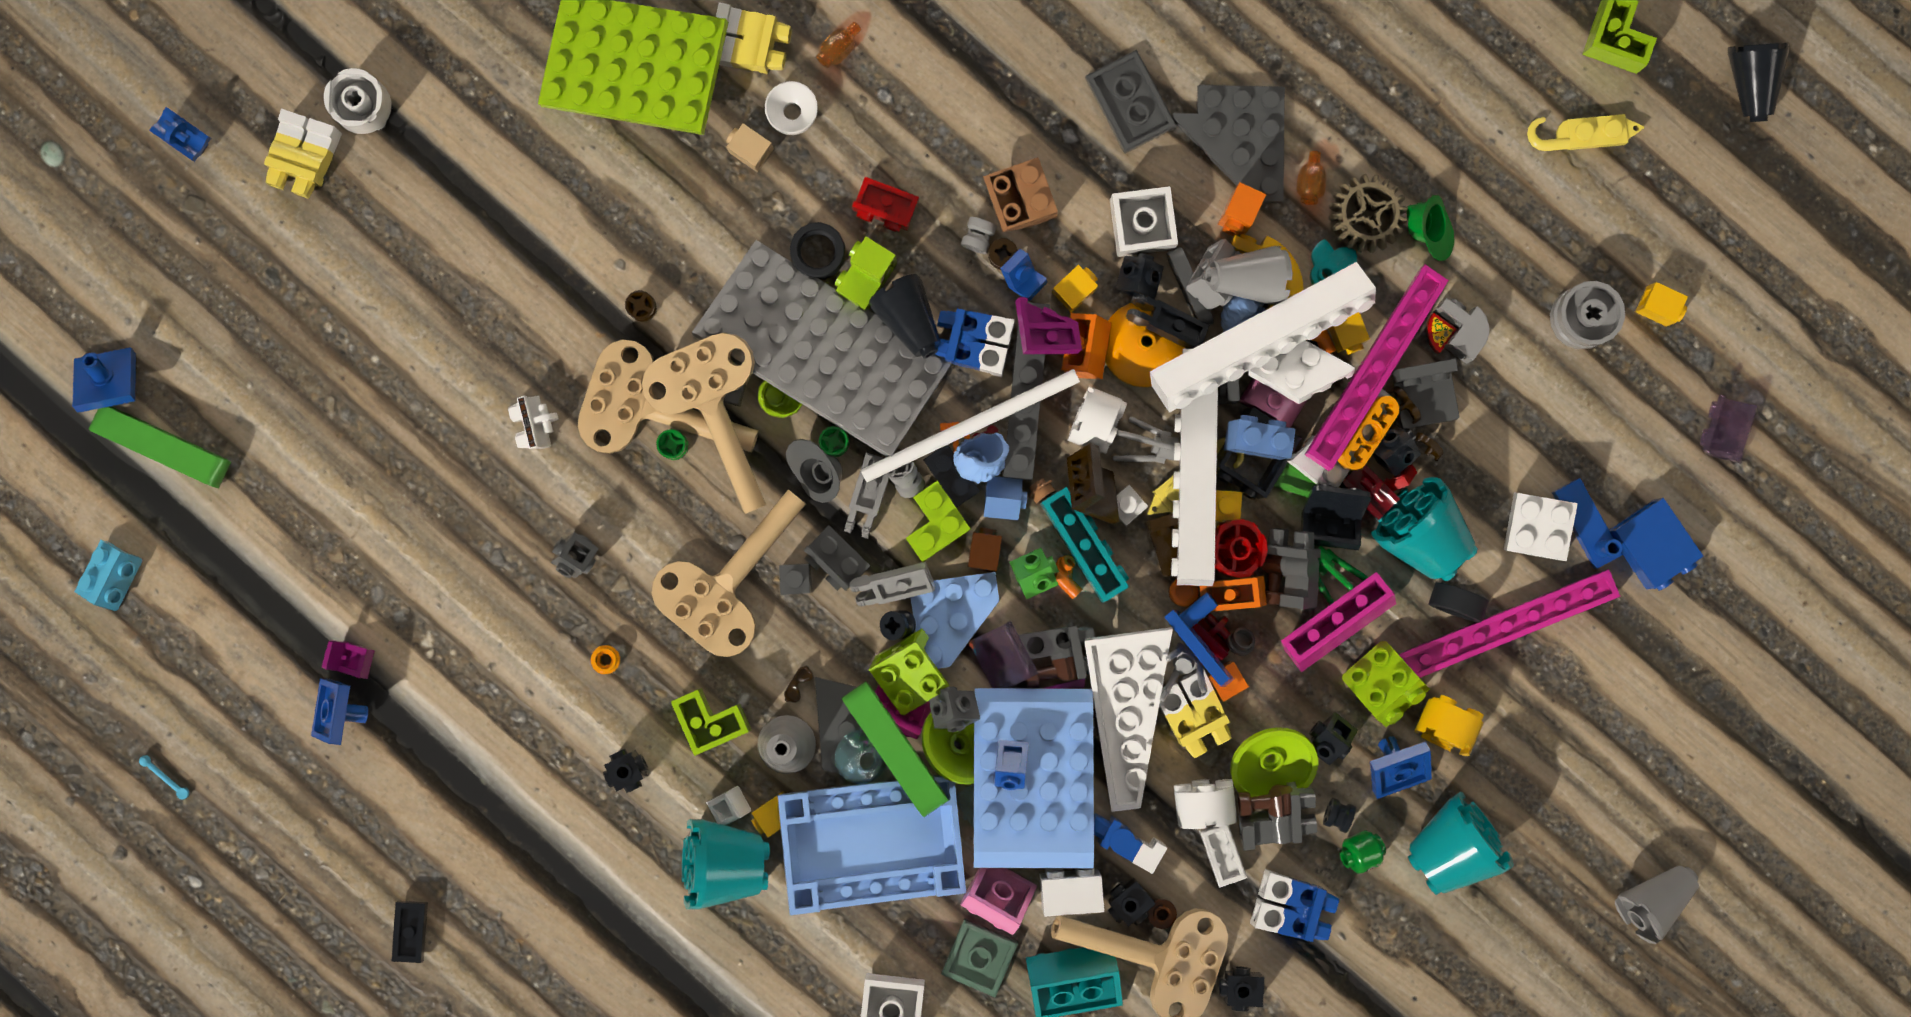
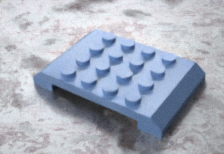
[974,688,1094,869]
[777,775,966,915]

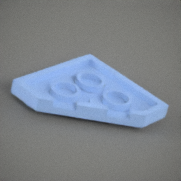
[911,572,999,669]

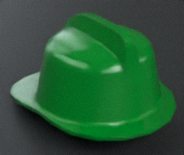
[1406,195,1454,261]

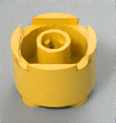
[1414,695,1484,756]

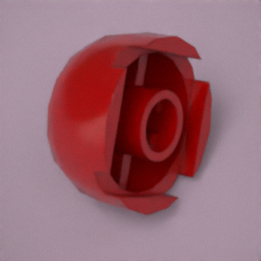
[1215,519,1268,578]

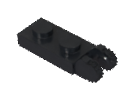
[1126,293,1209,349]

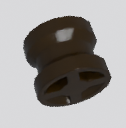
[988,238,1018,270]
[625,290,657,322]

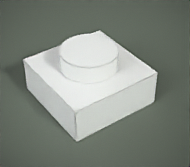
[1117,485,1148,526]

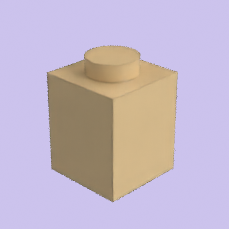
[726,124,774,172]

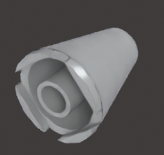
[1205,246,1293,305]
[757,715,816,774]
[1615,865,1699,944]

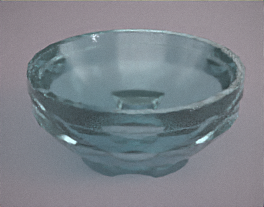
[835,730,886,784]

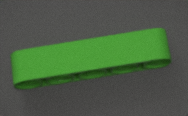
[88,406,231,489]
[842,681,949,818]

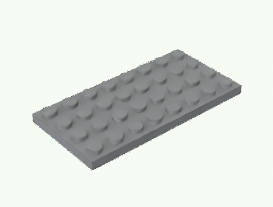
[692,240,952,457]

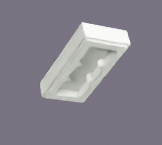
[1199,825,1247,888]

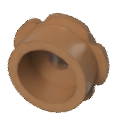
[1029,478,1056,504]

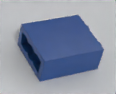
[1609,498,1703,591]

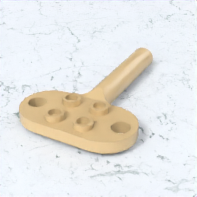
[642,333,766,514]
[578,340,759,454]
[652,489,806,657]
[1051,908,1228,1017]

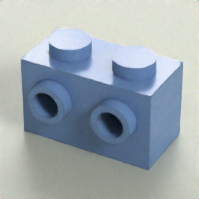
[1224,415,1296,460]

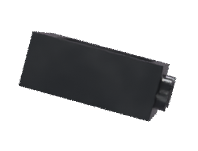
[1216,407,1302,500]

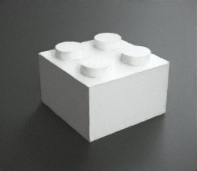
[1110,186,1178,257]
[1504,492,1578,561]
[1039,868,1104,917]
[861,973,925,1017]

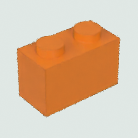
[1218,182,1266,236]
[1061,313,1112,380]
[1199,576,1267,612]

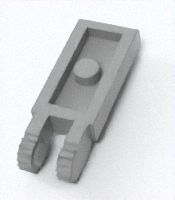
[844,453,889,539]
[849,562,935,607]

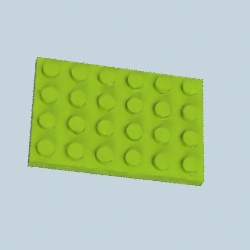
[538,0,729,135]

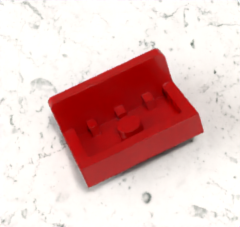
[852,177,919,233]

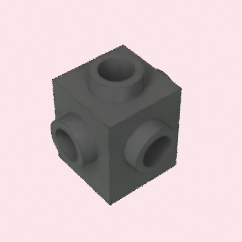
[550,532,599,578]
[929,687,980,732]

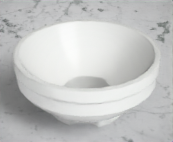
[765,81,818,135]

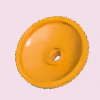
[1105,303,1186,388]

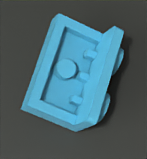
[74,540,143,611]

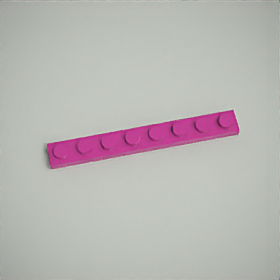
[1304,264,1449,471]
[1399,569,1621,678]

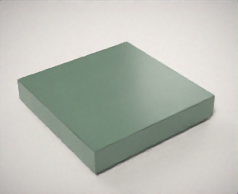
[941,918,1018,997]

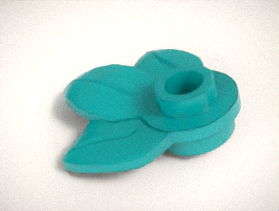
[1310,239,1357,285]

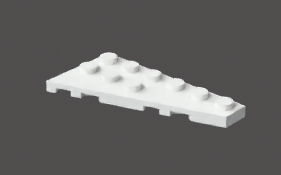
[1084,627,1173,812]

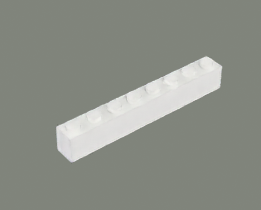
[1150,262,1376,413]
[1171,349,1218,586]

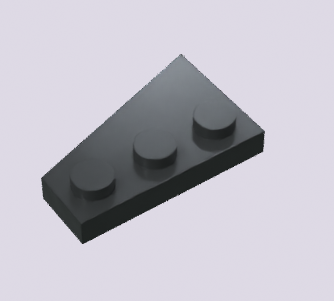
[815,677,862,776]

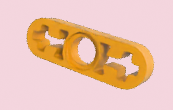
[1338,396,1399,470]

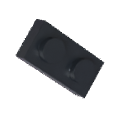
[923,445,980,508]
[391,901,428,963]

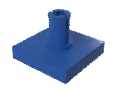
[72,347,136,413]
[311,678,368,745]
[1370,736,1432,799]

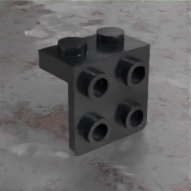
[1301,484,1371,550]

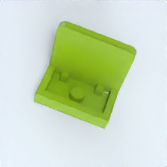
[1342,641,1430,727]

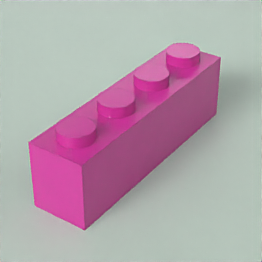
[1281,572,1396,672]

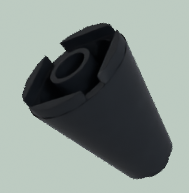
[1728,43,1789,122]
[869,274,941,359]

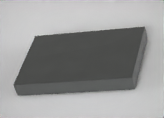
[1085,50,1177,154]

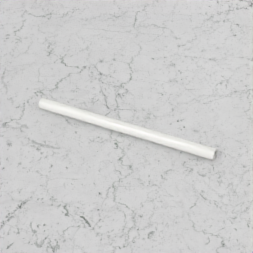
[861,369,1080,482]

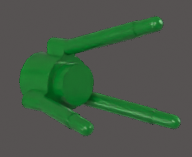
[1318,546,1368,606]

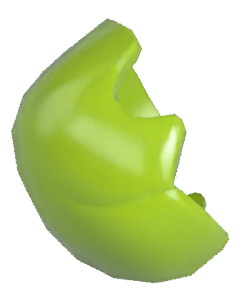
[758,381,803,418]

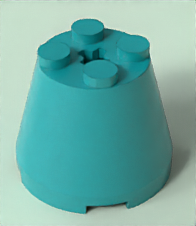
[1371,477,1478,581]
[1408,792,1514,895]
[682,819,770,910]

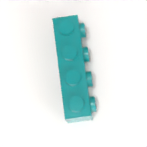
[1040,487,1129,603]

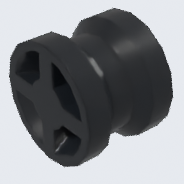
[879,610,916,640]
[1323,798,1356,833]

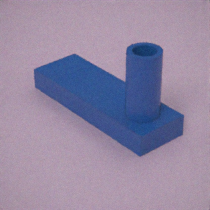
[1552,478,1623,569]
[1165,592,1234,687]

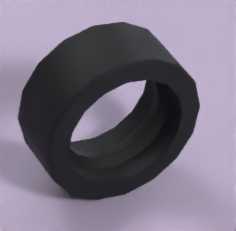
[790,222,846,279]
[1428,582,1489,622]

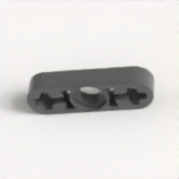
[1166,247,1214,326]

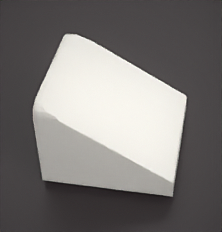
[706,786,751,826]

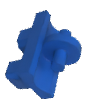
[149,107,212,162]

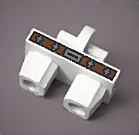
[508,396,559,449]

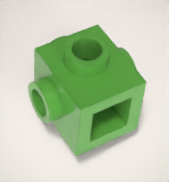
[1009,548,1059,600]

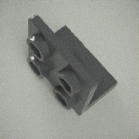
[1391,359,1460,429]

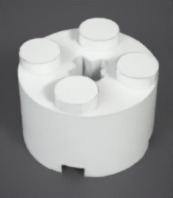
[324,68,391,134]
[1067,386,1127,454]
[1174,779,1237,829]

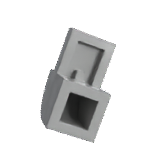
[1434,298,1489,364]

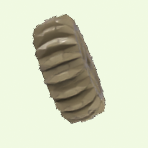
[1328,174,1408,253]

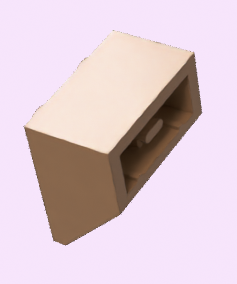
[983,157,1058,232]

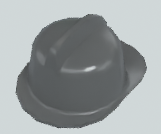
[786,439,843,503]

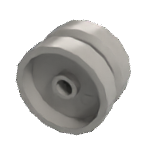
[1550,281,1625,350]

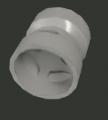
[961,217,997,254]
[887,461,925,498]

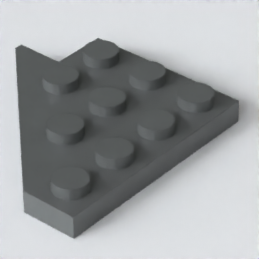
[1172,85,1285,203]

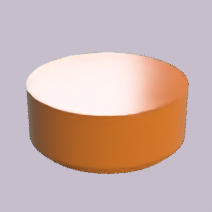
[1168,579,1199,607]

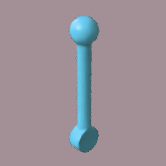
[139,755,190,800]

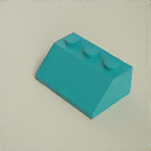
[1026,947,1123,1017]

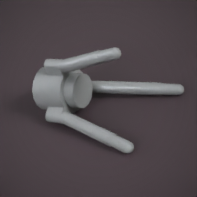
[1112,417,1179,464]
[1160,643,1206,702]

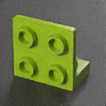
[869,628,949,715]

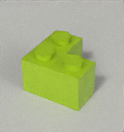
[1582,0,1657,74]
[835,236,897,311]
[906,480,971,562]
[671,688,752,756]

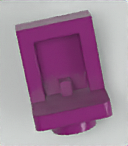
[322,640,375,679]

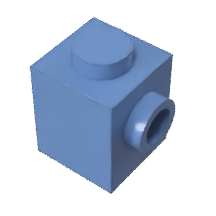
[984,476,1027,520]

